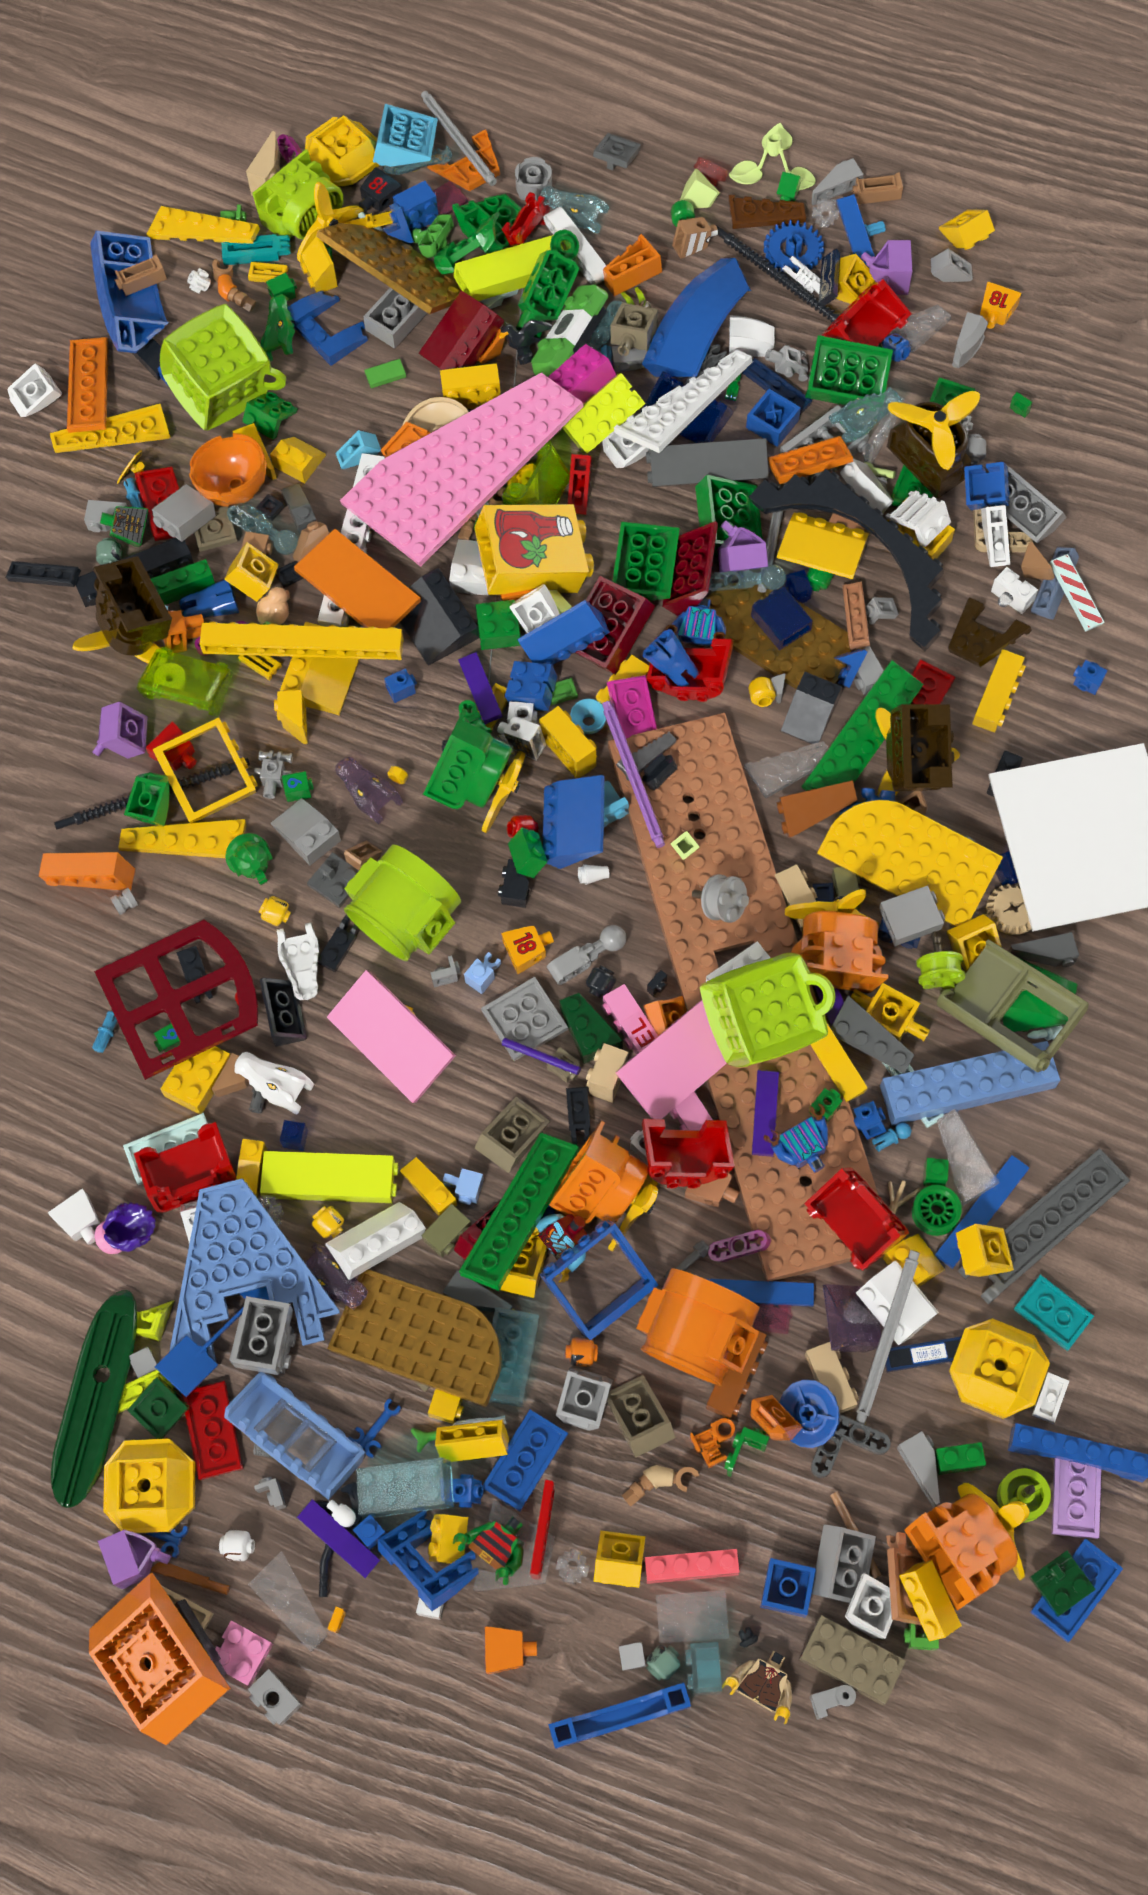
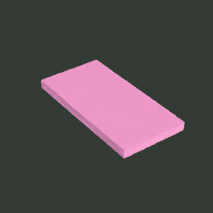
[327,970,456,1103]
[615,1000,727,1119]

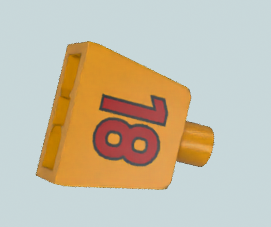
[980,282,1021,329]
[501,926,554,974]

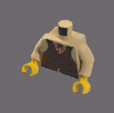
[721,1651,792,1724]

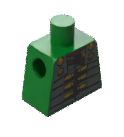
[100,506,148,548]

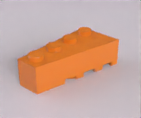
[39,852,135,891]

